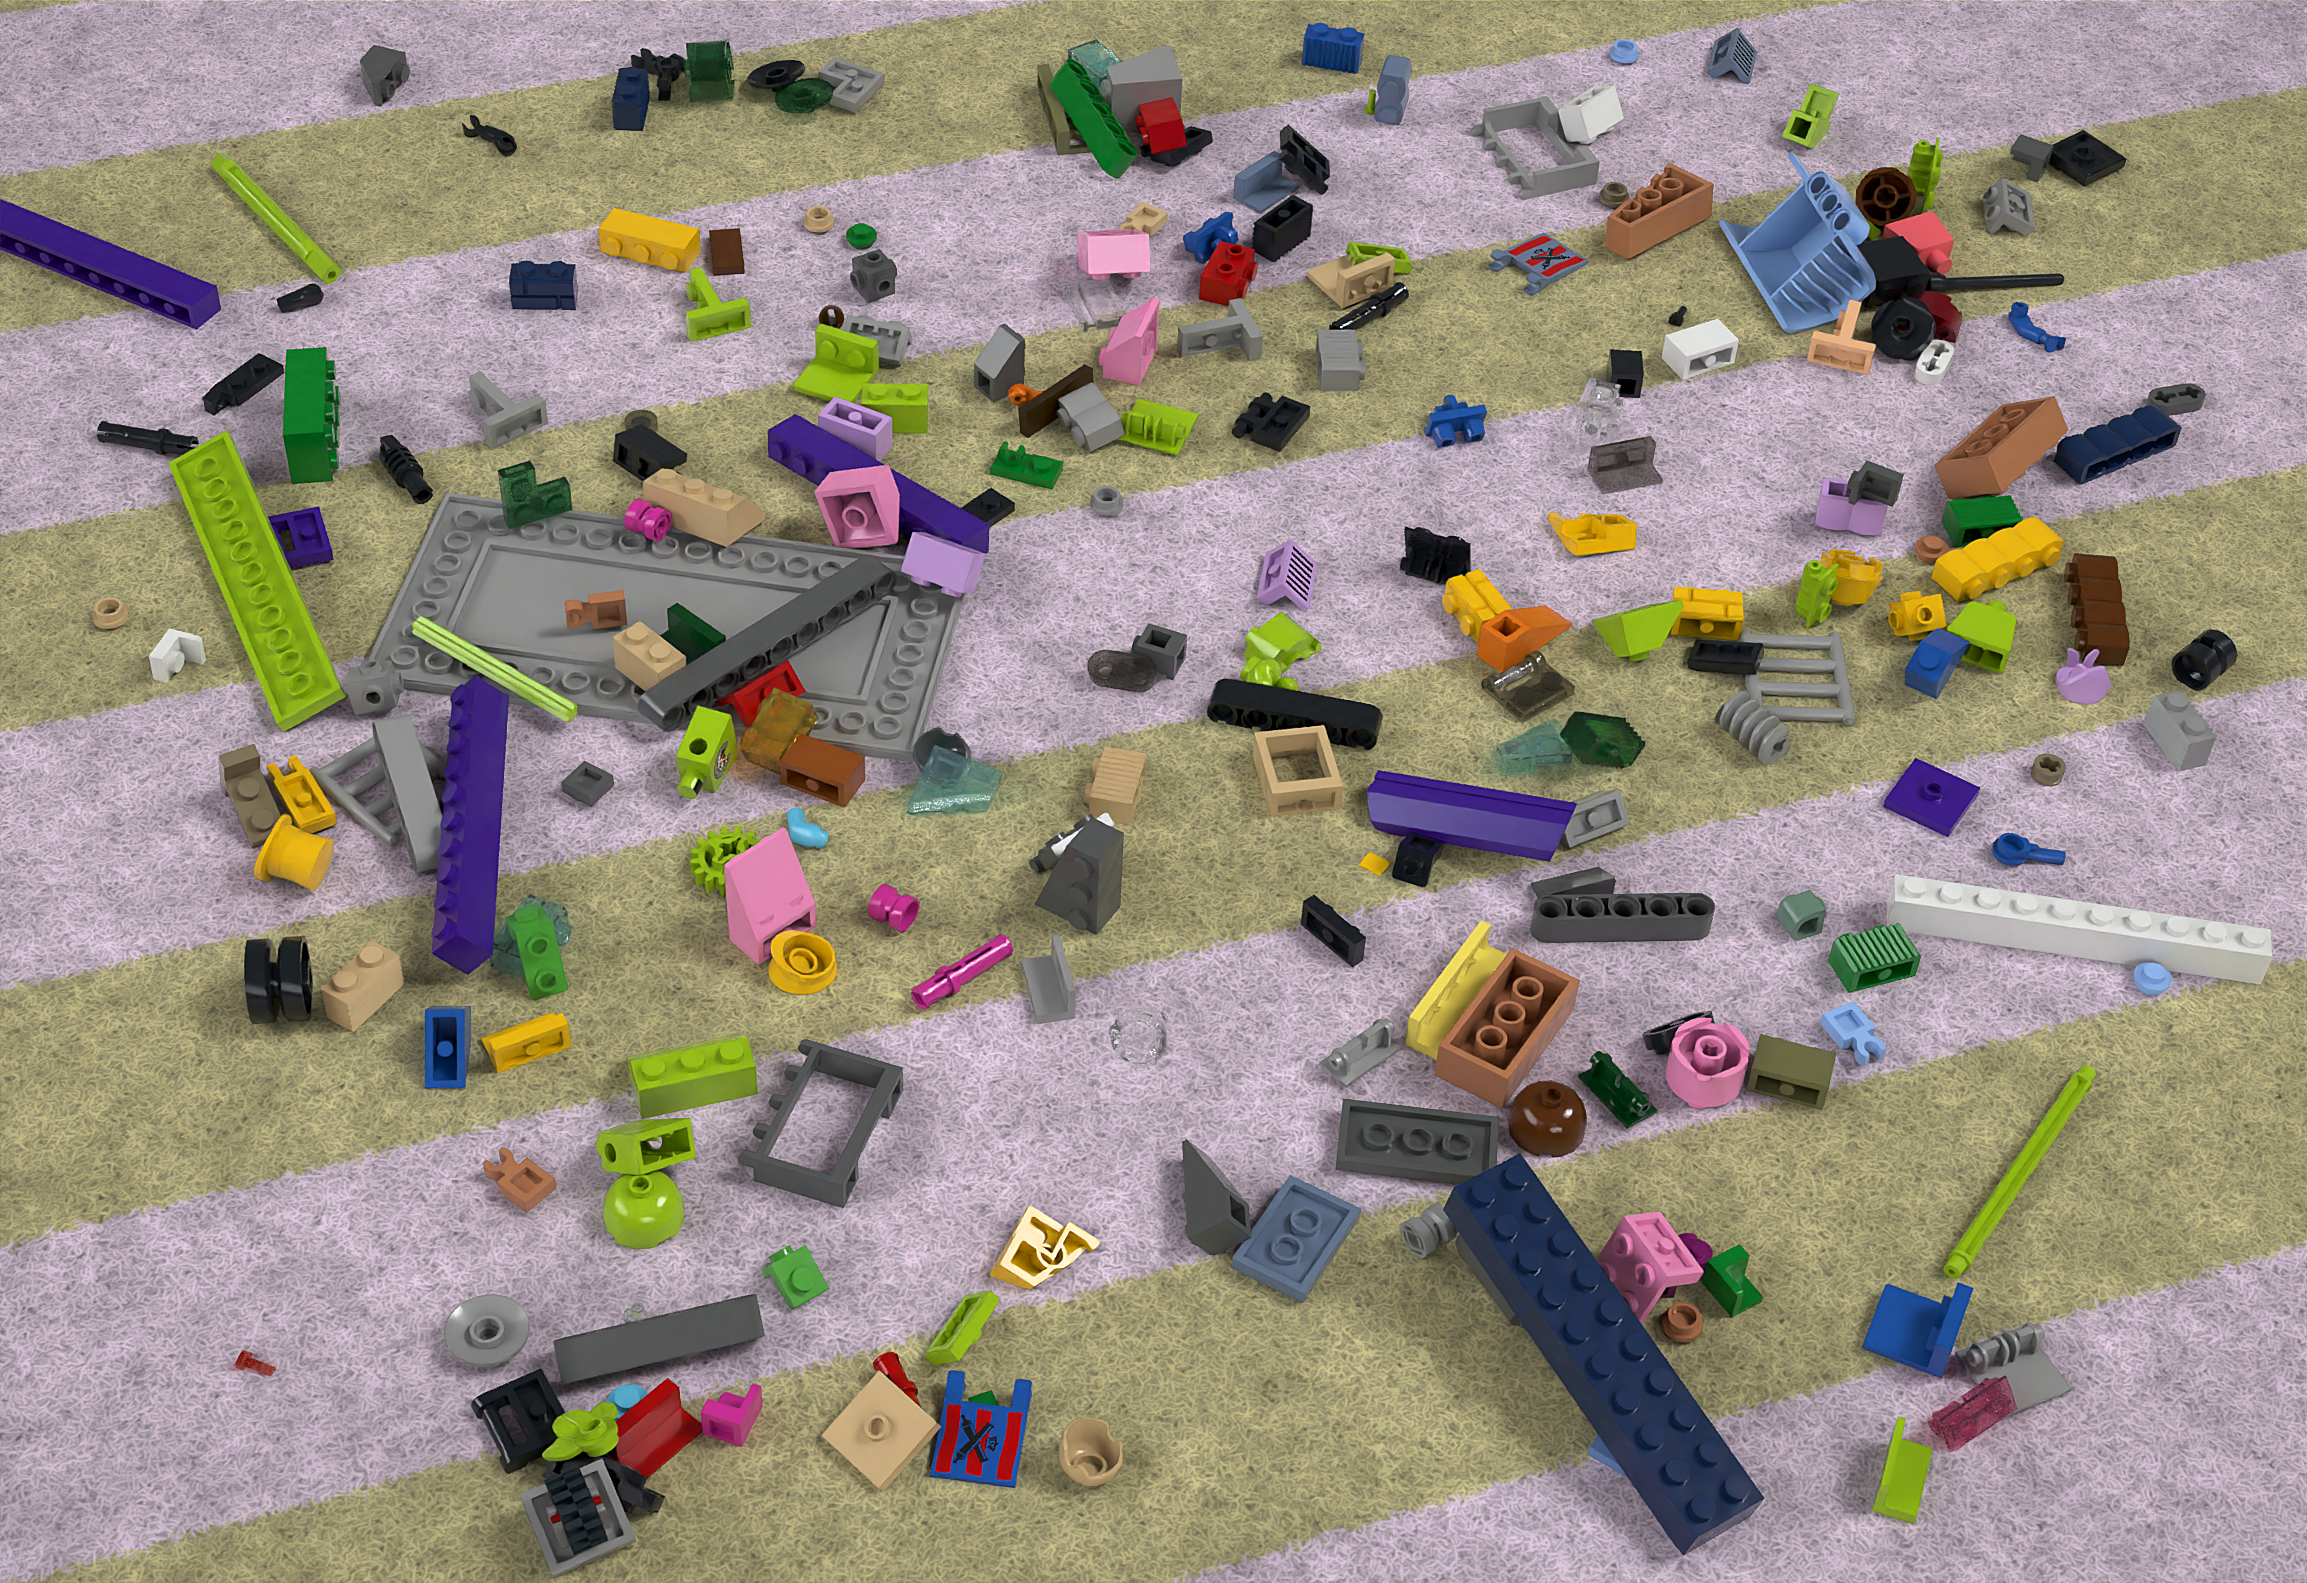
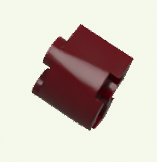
[1896,291,1962,343]

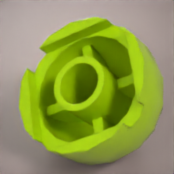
[603,1170,685,1249]

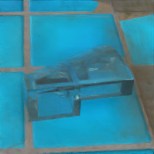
[1493,719,1573,776]
[907,745,1002,816]

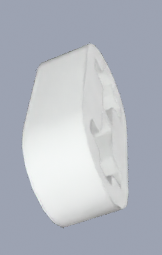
[1914,340,1954,385]

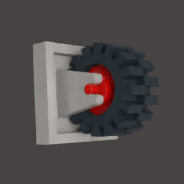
[520,1459,636,1579]

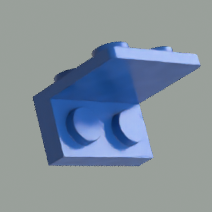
[1863,1282,1974,1379]

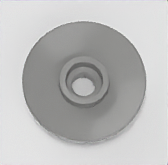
[444,1294,530,1367]

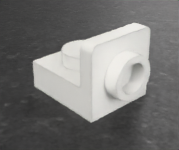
[149,628,206,683]

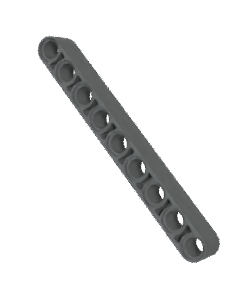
[638,554,897,732]

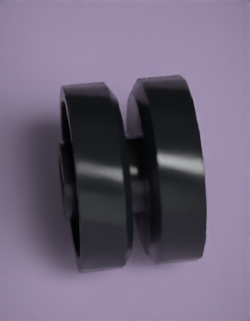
[244,936,313,1024]

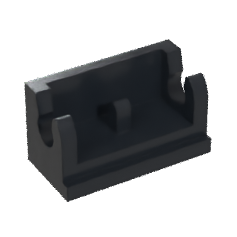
[613,424,687,481]

